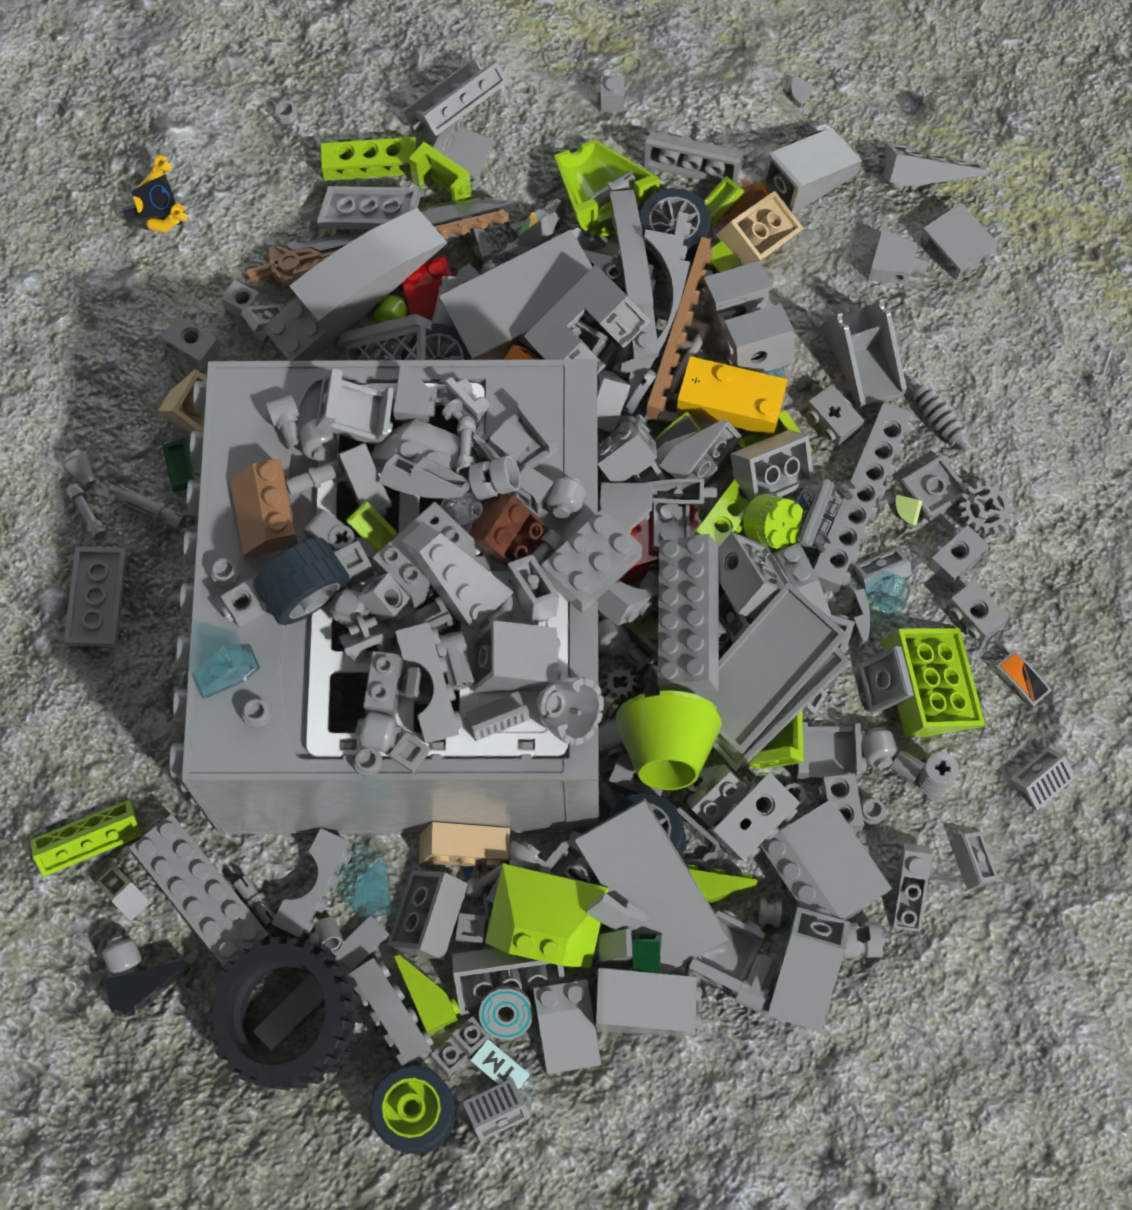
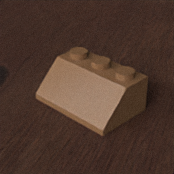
[230,458,298,558]

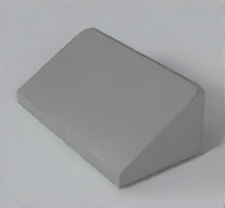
[853,547,912,593]
[950,830,999,889]

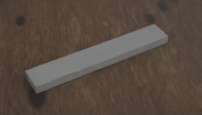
[253,915,390,1052]

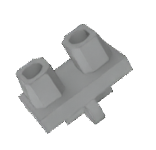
[440,377,490,428]
[339,614,395,664]

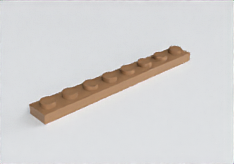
[647,237,714,419]

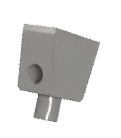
[868,229,929,284]

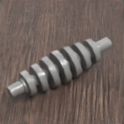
[909,377,972,453]

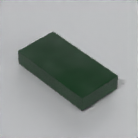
[162,439,196,492]

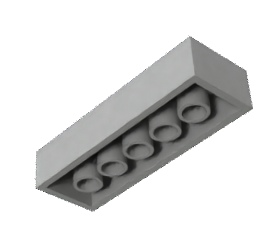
[658,534,719,694]
[129,814,271,971]

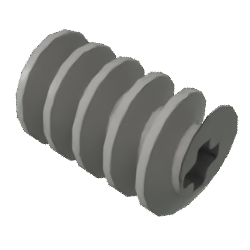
[917,752,959,797]

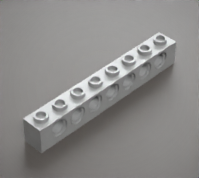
[814,402,913,594]

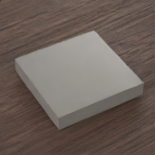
[900,454,967,522]
[858,646,914,713]

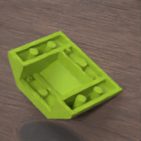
[485,863,609,968]

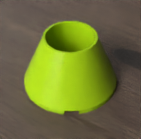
[615,690,722,790]

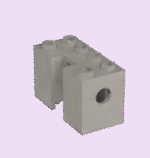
[701,261,795,373]
[524,265,651,374]

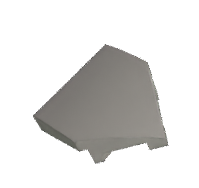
[600,483,653,534]

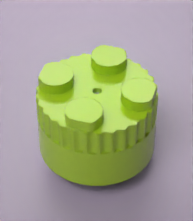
[743,494,803,549]

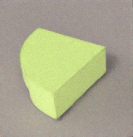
[896,495,922,525]

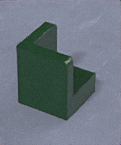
[633,933,662,973]

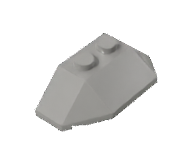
[370,419,473,502]
[769,542,831,618]

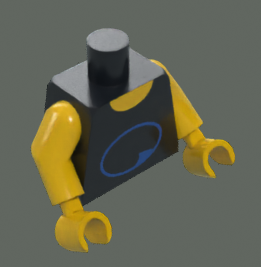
[122,155,188,233]

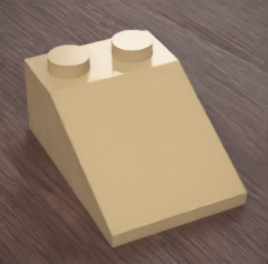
[716,191,804,266]

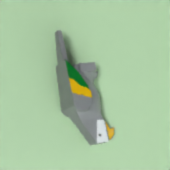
[498,199,565,259]

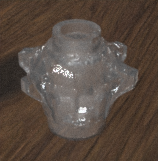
[441,492,483,531]

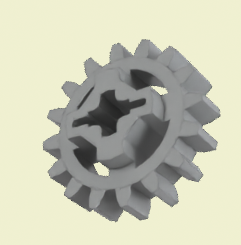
[958,480,1015,536]

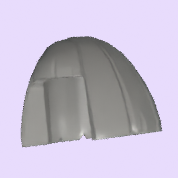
[536,677,604,746]

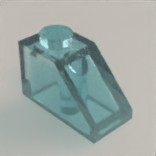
[192,644,260,699]
[351,857,392,919]

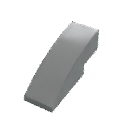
[378,454,471,499]

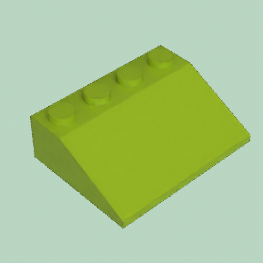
[881,628,985,738]

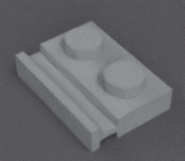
[651,502,690,552]

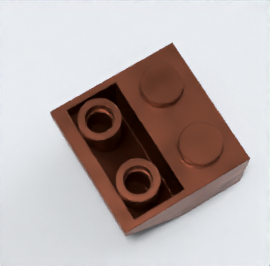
[468,493,549,567]

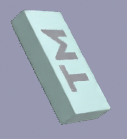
[470,1040,530,1090]

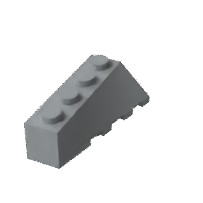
[452,948,565,1017]
[347,958,434,1067]

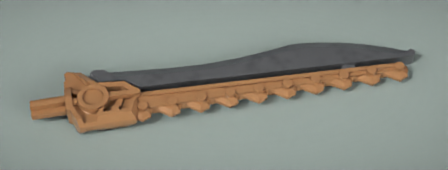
[247,199,516,288]

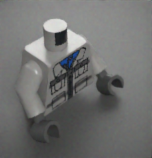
[783,480,856,553]

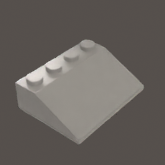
[760,799,893,921]

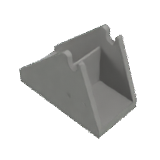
[822,298,907,411]

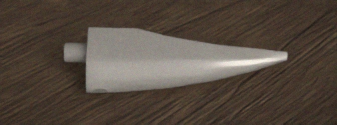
[643,479,717,505]

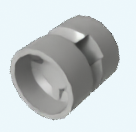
[469,456,521,500]

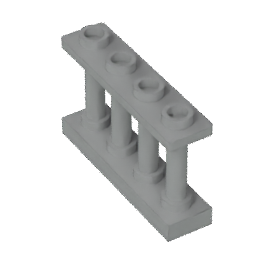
[402,59,509,136]

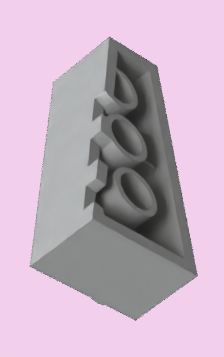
[402,522,514,630]

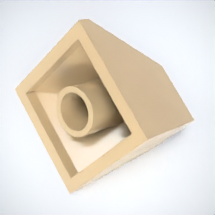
[158,370,207,432]

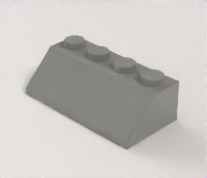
[644,131,744,184]

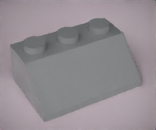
[731,430,814,502]
[387,870,468,960]

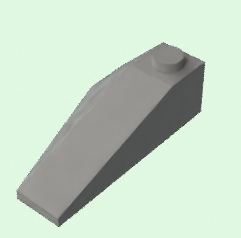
[884,142,988,188]

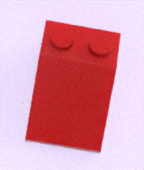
[401,257,451,320]

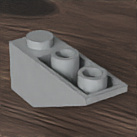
[893,843,932,932]

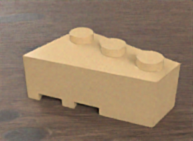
[419,822,510,868]

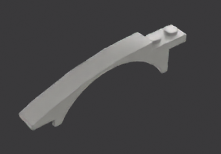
[609,190,659,359]
[619,212,691,403]

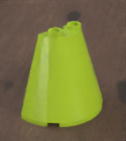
[554,139,660,236]

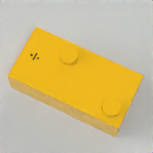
[677,356,788,436]

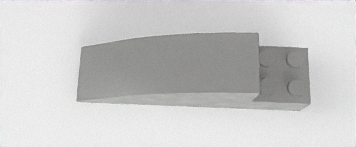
[262,208,447,361]

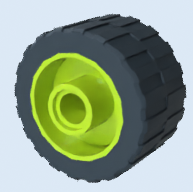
[370,1065,456,1155]

